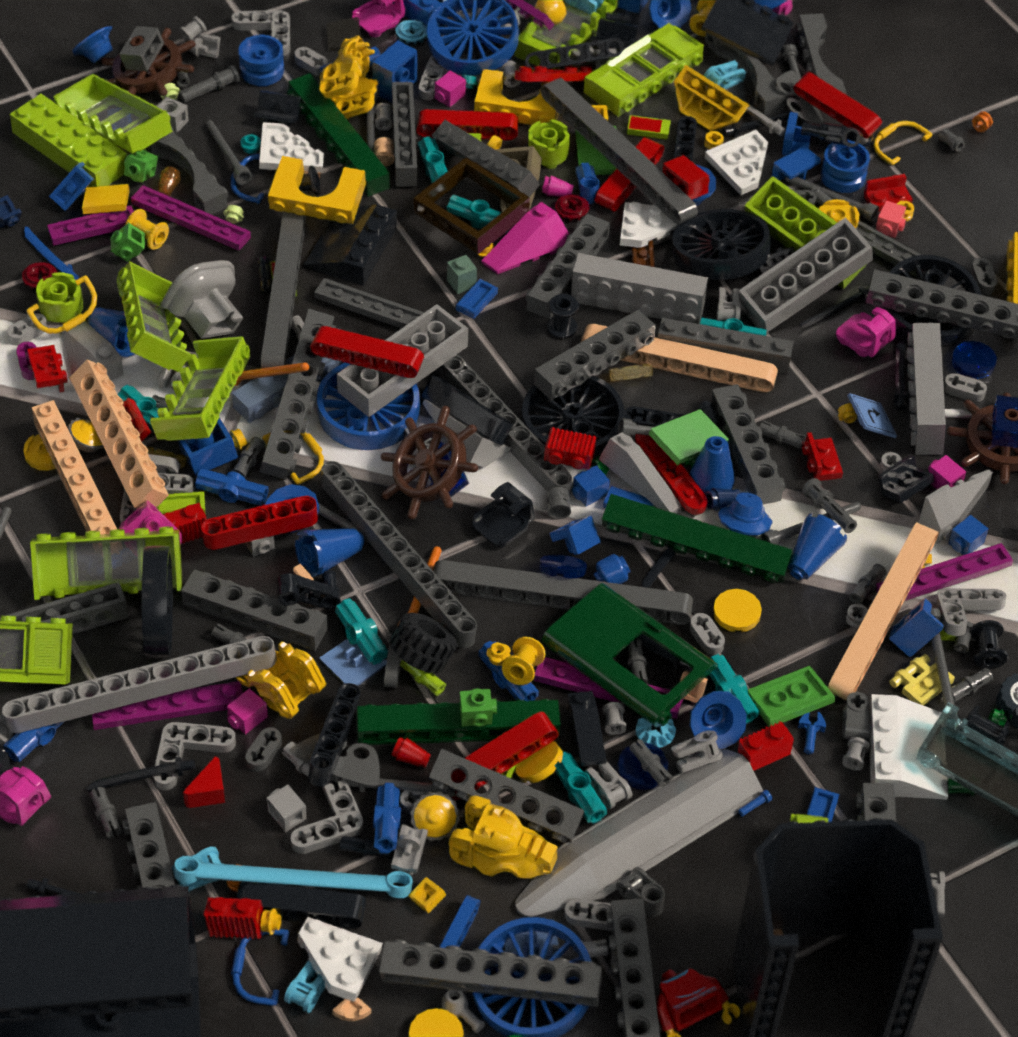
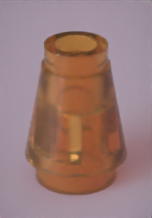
[158,167,181,197]

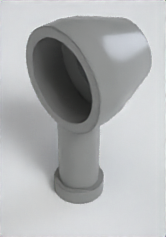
[441,989,485,1033]

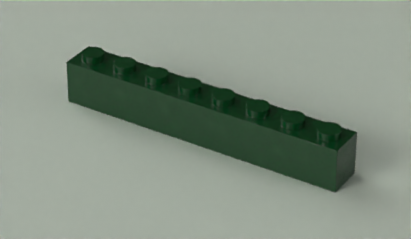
[287,73,390,197]
[602,494,792,583]
[357,699,560,745]

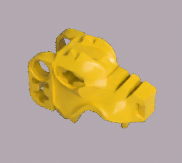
[320,35,379,119]
[236,641,326,719]
[449,796,558,878]

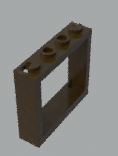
[414,158,530,254]

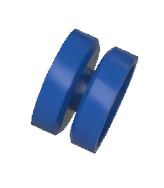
[238,35,284,86]
[820,140,870,193]

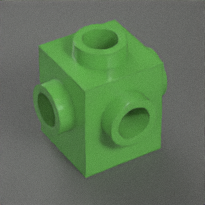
[124,150,158,182]
[111,223,145,262]
[459,689,497,727]

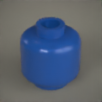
[593,554,631,584]

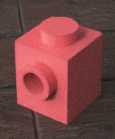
[876,201,906,238]

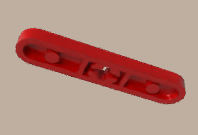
[514,66,593,82]
[635,434,708,515]

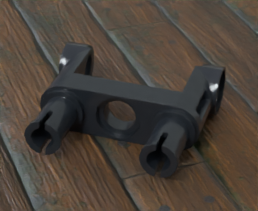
[801,122,874,147]

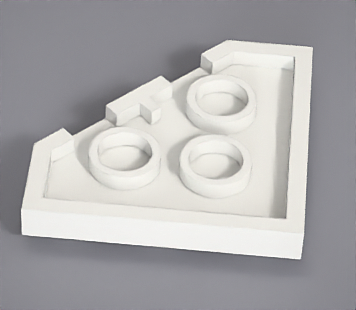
[259,122,324,173]
[705,130,768,195]
[620,202,678,248]
[297,917,383,1002]

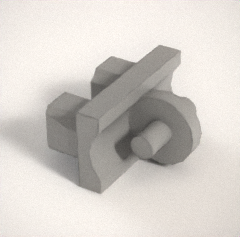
[184,33,220,58]
[391,825,428,875]

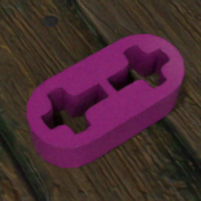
[16,342,37,380]

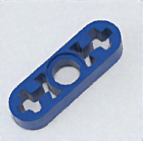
[439,895,480,963]

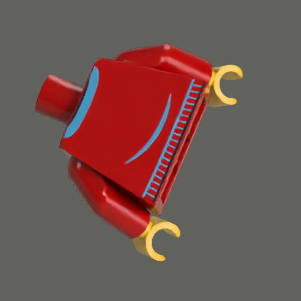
[656,969,740,1037]

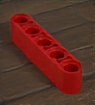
[793,72,882,139]
[417,109,518,140]
[595,137,664,212]
[310,326,424,378]
[201,496,318,550]
[451,712,558,800]

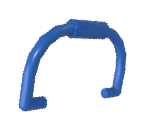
[230,154,264,204]
[231,929,289,1006]

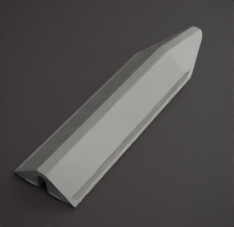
[515,748,763,917]

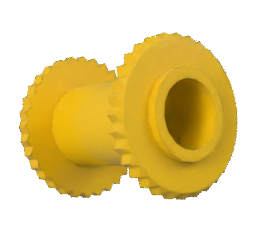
[689,0,716,37]
[125,209,169,250]
[501,637,545,685]

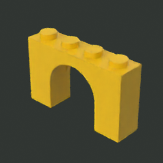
[474,69,558,125]
[268,156,366,224]

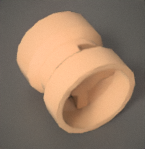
[374,137,395,167]

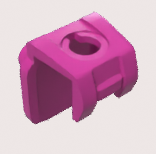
[352,0,405,37]
[836,307,896,357]
[119,500,182,557]
[0,766,51,826]

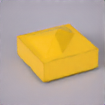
[408,877,446,914]

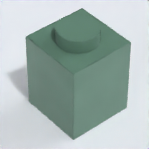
[447,255,477,294]

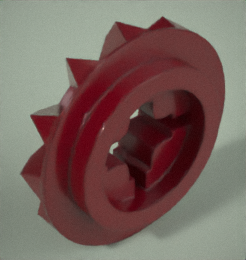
[555,194,589,222]
[22,262,57,290]

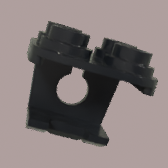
[472,482,535,548]

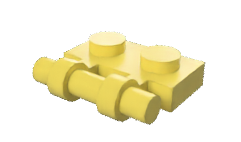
[890,654,955,706]

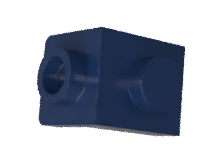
[0,195,22,228]

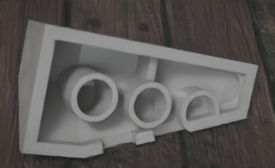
[60,321,124,381]
[422,399,511,467]
[599,432,682,513]
[919,470,992,544]

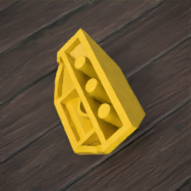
[674,65,749,131]

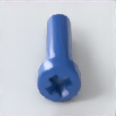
[738,790,772,817]

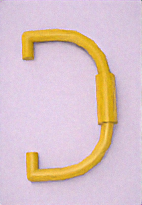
[873,121,932,166]
[27,275,97,334]
[262,431,324,485]

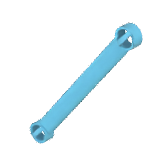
[174,856,413,898]

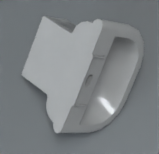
[160,260,243,339]

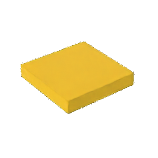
[82,184,130,214]

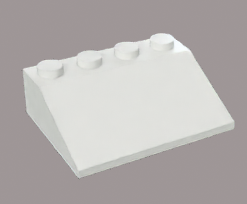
[869,694,948,800]

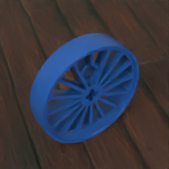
[427,0,519,75]
[316,363,420,450]
[472,917,592,1037]

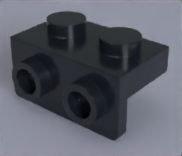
[592,19,638,52]
[878,455,934,503]

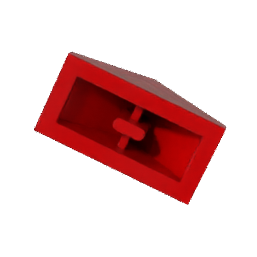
[183,756,225,808]

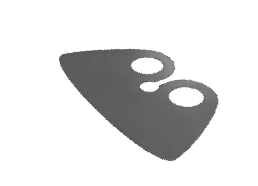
[776,71,824,125]
[290,733,380,786]

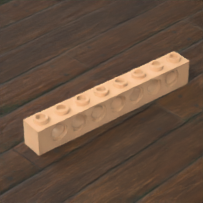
[69,359,169,509]
[32,400,123,557]

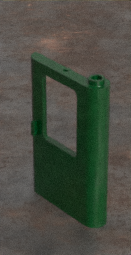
[541,583,718,727]

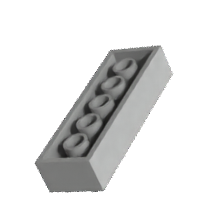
[739,217,873,332]
[571,253,708,324]
[337,304,468,417]
[907,323,946,455]

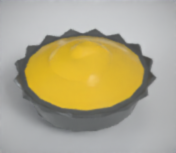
[68,417,104,452]
[410,791,460,842]

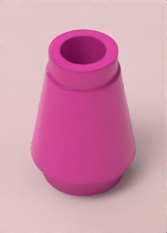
[542,175,574,197]

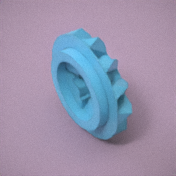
[396,20,427,44]
[636,718,676,748]

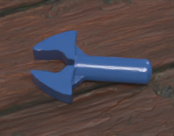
[798,712,826,754]

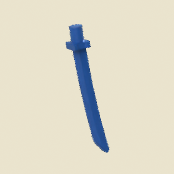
[25,227,79,280]

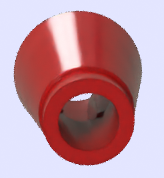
[392,737,431,768]

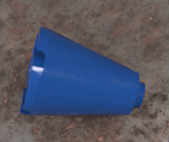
[88,307,148,357]
[689,436,735,494]
[788,513,847,580]
[295,529,364,577]

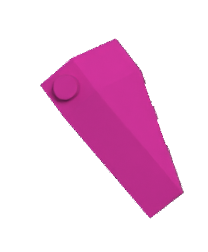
[482,202,569,274]

